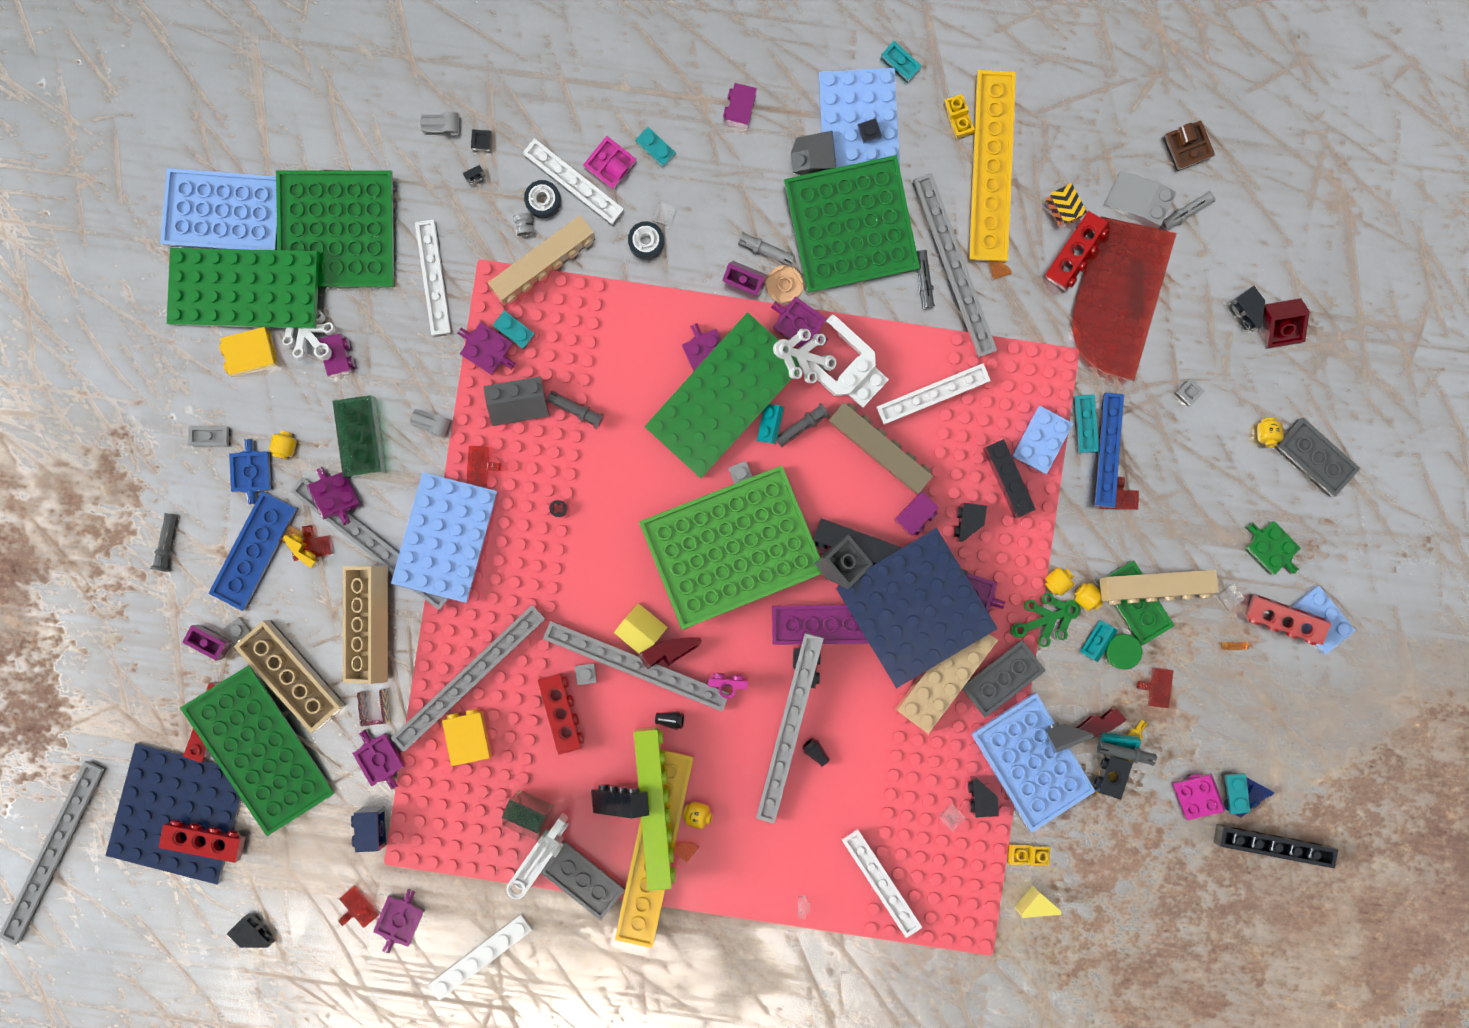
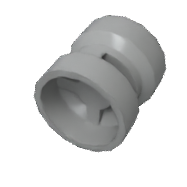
[513,213,535,236]

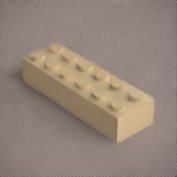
[343,566,388,684]
[234,620,345,734]
[895,634,998,734]

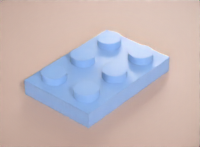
[1012,405,1073,475]
[1291,586,1356,654]

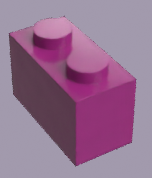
[723,83,757,130]
[722,261,768,295]
[318,333,355,378]
[894,492,939,536]
[182,624,232,661]

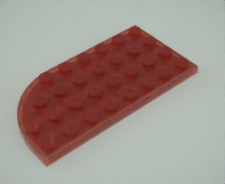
[1072,216,1177,382]

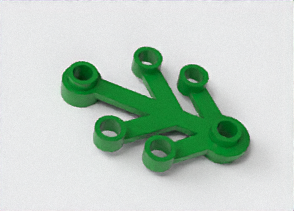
[1010,593,1081,647]

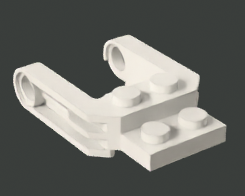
[806,314,889,408]
[506,813,569,899]

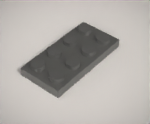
[1276,417,1361,497]
[962,640,1046,718]
[541,841,625,921]

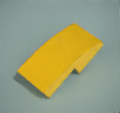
[944,94,975,139]
[283,533,319,568]
[1008,844,1051,866]

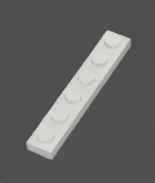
[523,138,624,225]
[415,219,451,336]
[876,363,991,425]
[841,829,922,938]
[428,913,533,1001]

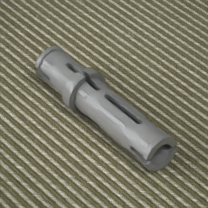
[1161,191,1216,231]
[738,232,795,266]

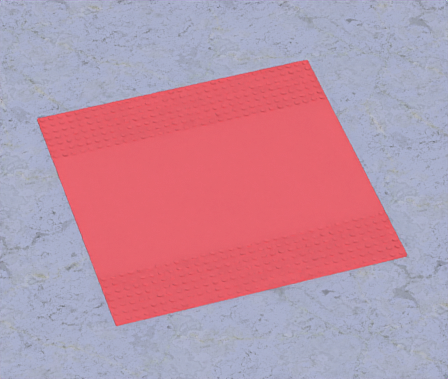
[384,259,1080,956]

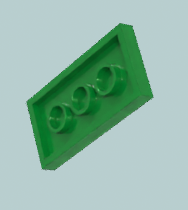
[1104,560,1175,646]

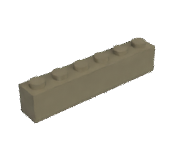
[828,402,933,495]

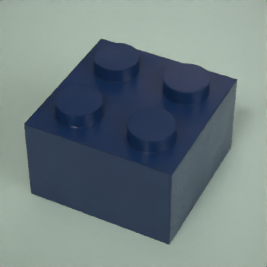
[351,806,387,853]

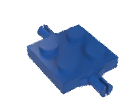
[229,439,271,504]

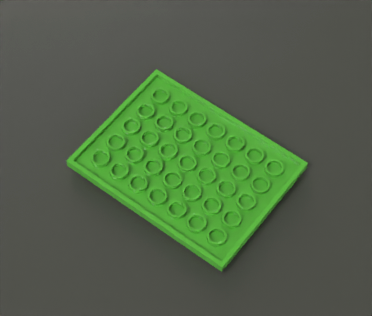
[639,465,822,630]

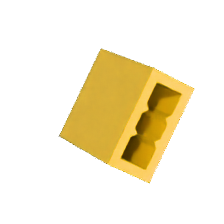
[219,327,279,377]
[442,709,492,766]

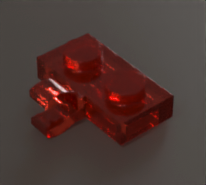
[466,446,502,486]
[1099,477,1139,510]
[292,525,333,561]
[1137,667,1174,709]
[337,885,380,928]

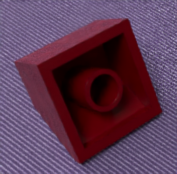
[1262,298,1310,348]

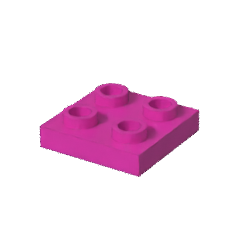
[583,136,637,190]
[708,673,748,699]
[1174,773,1226,820]

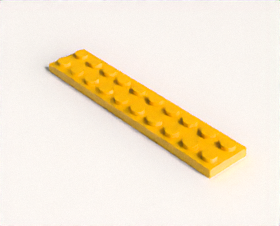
[969,70,1016,262]
[615,749,694,948]

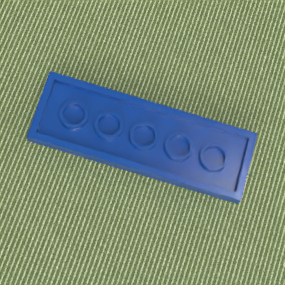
[208,491,297,611]

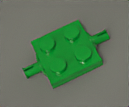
[1246,521,1301,575]

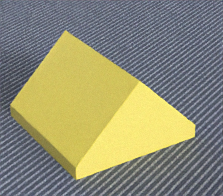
[614,603,668,654]
[1015,886,1061,918]

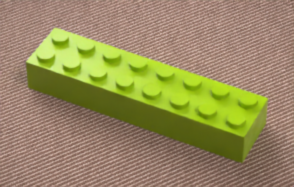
[634,726,676,891]

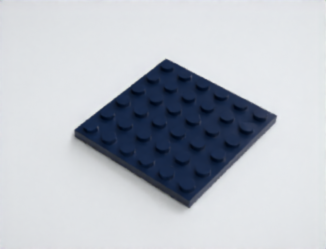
[836,527,998,689]
[105,743,242,885]

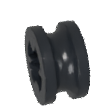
[549,500,568,517]

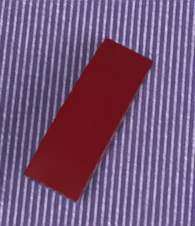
[639,638,702,670]
[1075,706,1126,739]

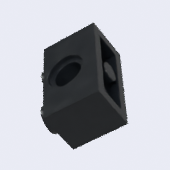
[1094,755,1133,800]

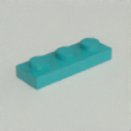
[1074,394,1099,453]

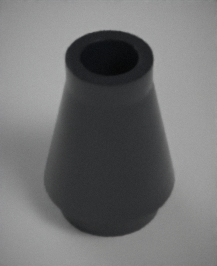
[655,711,684,730]
[802,738,830,767]

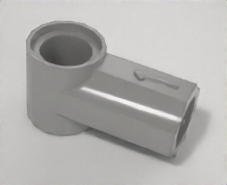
[420,112,459,135]
[410,409,451,438]

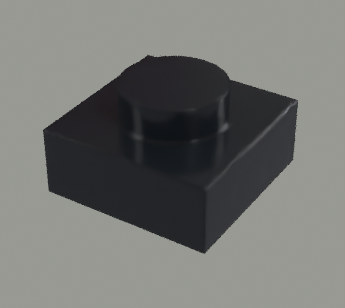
[857,118,882,144]
[471,129,492,151]
[463,165,486,184]

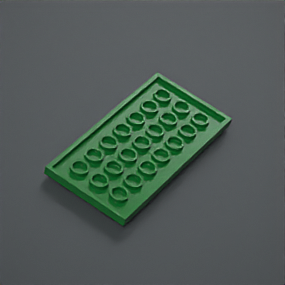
[166,248,320,329]
[644,312,801,478]
[180,665,334,836]

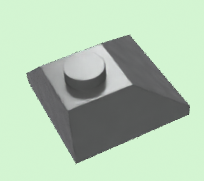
[791,131,836,176]
[814,535,873,589]
[1045,722,1094,754]

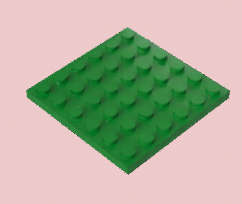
[784,155,920,293]
[276,170,394,287]

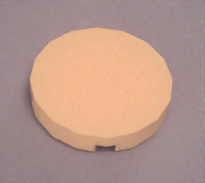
[766,265,804,304]

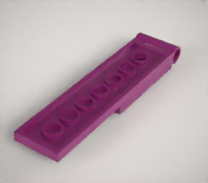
[772,605,869,645]

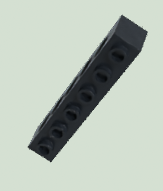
[1213,824,1338,869]

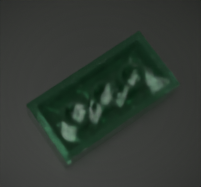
[332,395,386,478]

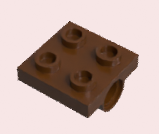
[1164,120,1215,170]

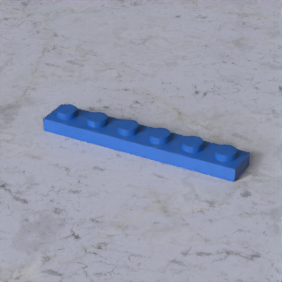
[1095,392,1124,508]

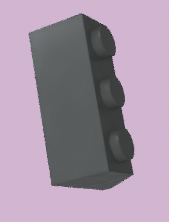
[483,376,549,426]

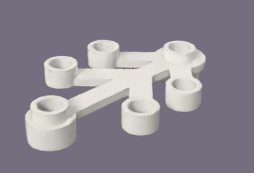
[282,310,336,361]
[773,329,837,383]

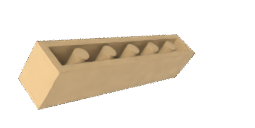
[488,215,595,305]
[1100,570,1219,605]

